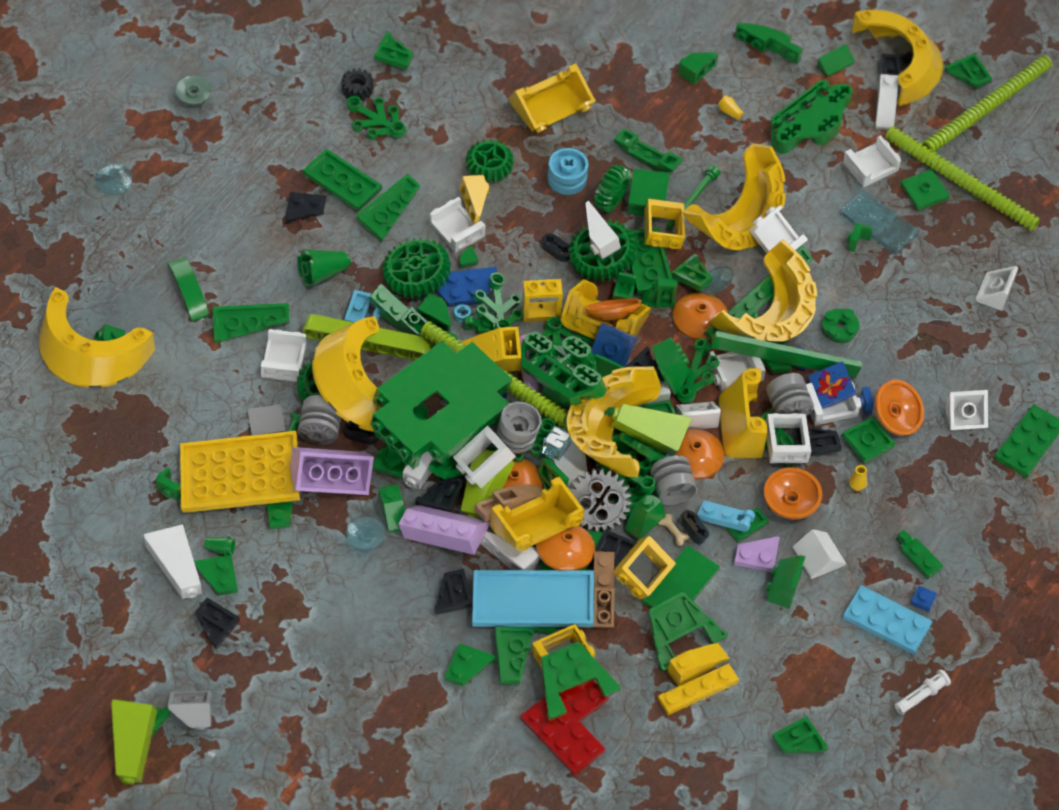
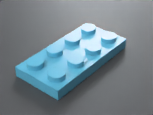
[843,585,933,655]

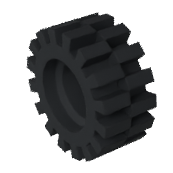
[341,68,373,101]

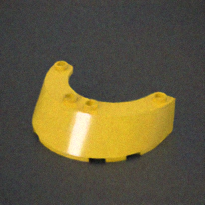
[851,10,943,106]
[682,143,786,250]
[709,239,817,343]
[39,287,155,388]
[312,316,382,432]
[567,367,662,478]

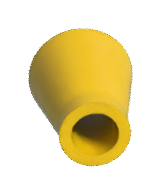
[717,95,744,121]
[848,465,868,491]

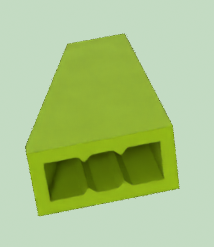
[610,404,692,456]
[461,450,515,520]
[112,700,157,785]

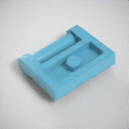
[344,290,381,322]

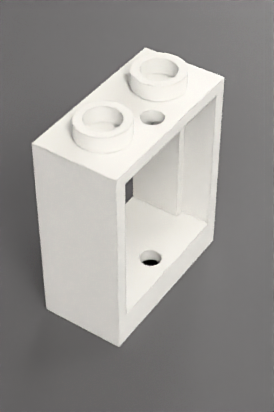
[766,413,811,463]
[453,426,516,488]

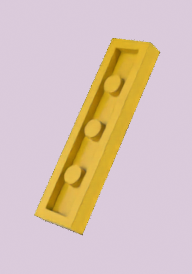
[658,664,739,715]

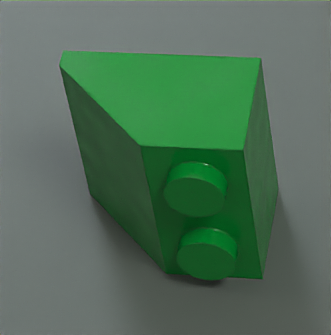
[651,337,690,395]
[765,555,806,609]

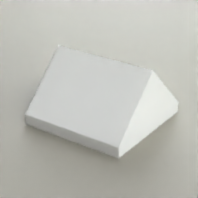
[975,266,1018,311]
[945,390,988,430]
[676,401,721,429]
[792,529,846,579]

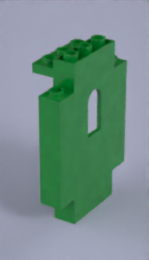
[370,341,513,470]

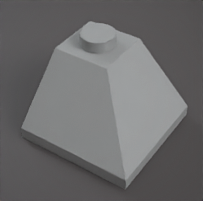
[168,691,212,730]

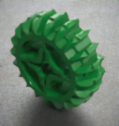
[465,139,514,184]
[594,164,631,213]

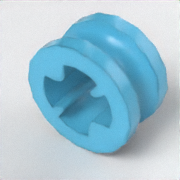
[454,304,471,324]

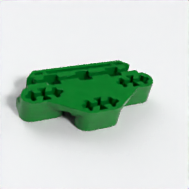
[771,80,853,154]
[521,332,607,405]

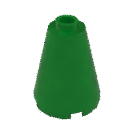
[297,250,351,287]

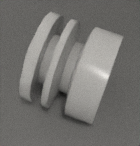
[766,373,814,416]
[298,395,341,445]
[495,401,541,454]
[650,456,698,506]

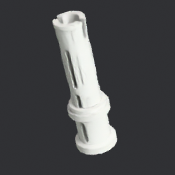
[894,669,951,715]

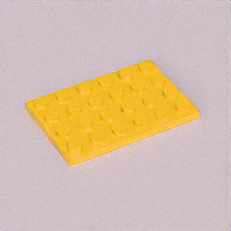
[180,431,300,513]

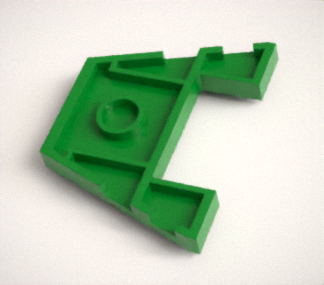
[647,592,729,672]
[541,642,622,721]

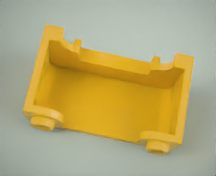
[508,64,595,134]
[561,280,651,339]
[719,368,767,458]
[490,477,584,551]

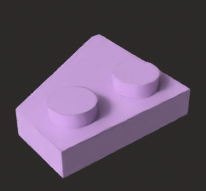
[734,537,780,573]

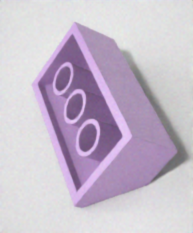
[290,447,374,495]
[399,505,490,555]

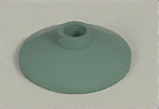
[176,75,212,105]

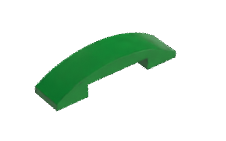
[614,128,683,172]
[168,257,209,322]

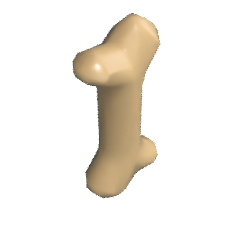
[658,513,689,546]

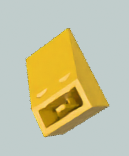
[461,327,521,372]

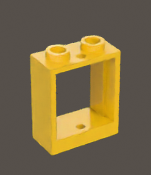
[644,199,685,249]
[522,279,563,322]
[613,535,676,600]
[532,624,596,669]

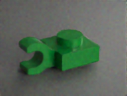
[464,316,496,335]

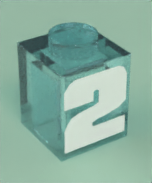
[542,425,571,461]

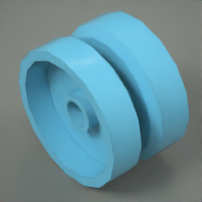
[547,148,589,195]

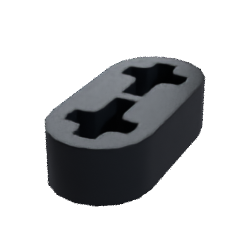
[541,233,571,262]
[344,421,379,445]
[679,510,709,544]

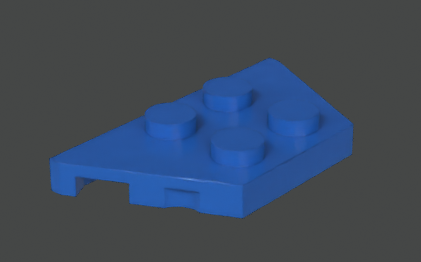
[427,267,497,307]

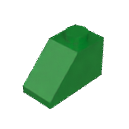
[678,52,718,85]
[417,293,451,333]
[379,484,405,533]
[624,493,666,540]

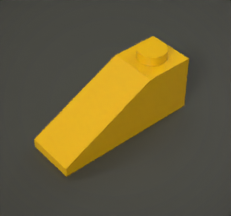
[459,175,489,225]
[668,643,729,686]

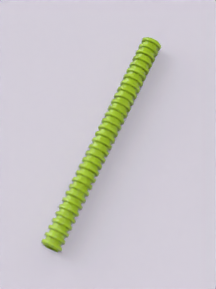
[922,55,1052,152]
[885,126,1040,231]
[420,321,568,431]

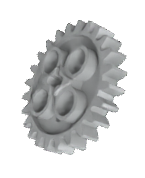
[569,468,632,532]

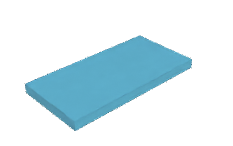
[472,570,594,627]

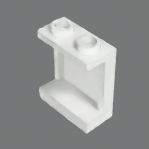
[843,136,901,187]
[429,197,486,253]
[749,205,808,254]
[261,329,307,382]
[706,351,765,392]
[806,382,861,426]

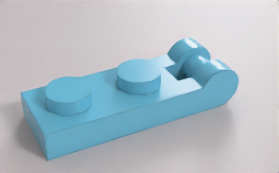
[697,500,755,532]

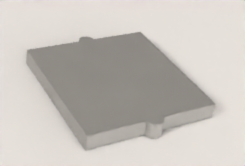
[248,404,286,435]

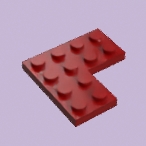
[520,680,609,776]

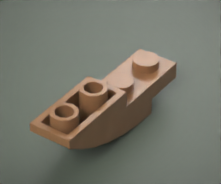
[475,485,543,522]
[594,551,614,628]

